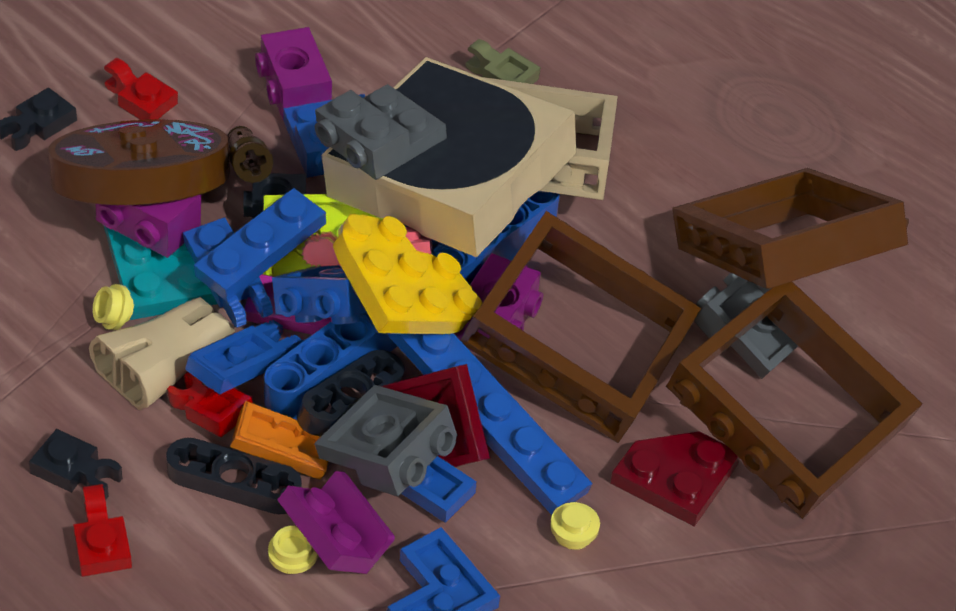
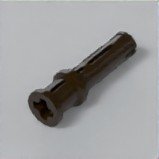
[227,126,273,183]

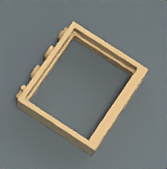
[482,77,618,200]

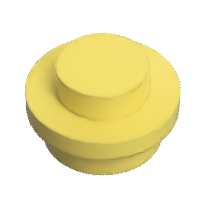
[93,284,134,331]
[550,502,600,550]
[268,525,318,574]

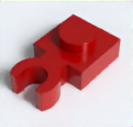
[167,372,253,437]

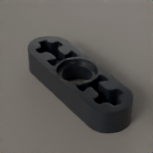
[297,350,405,437]
[166,437,302,515]

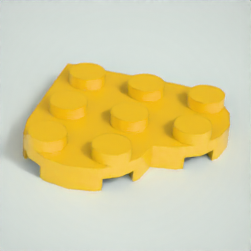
[333,214,482,334]

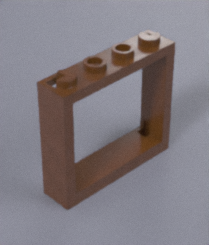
[672,168,909,289]
[460,211,701,443]
[666,281,923,519]

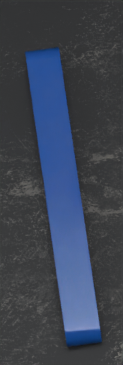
[264,191,560,420]

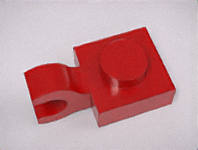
[104,58,178,120]
[73,484,132,577]

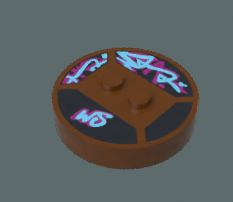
[48,119,230,205]

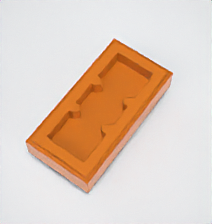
[230,401,328,480]

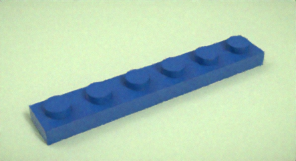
[386,333,593,515]

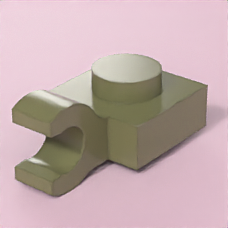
[465,39,541,84]

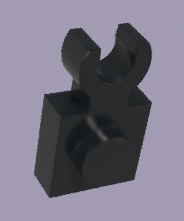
[0,87,77,151]
[29,428,123,500]

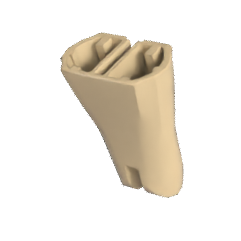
[89,297,235,411]

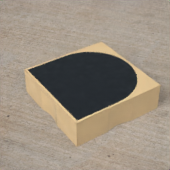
[322,57,576,257]

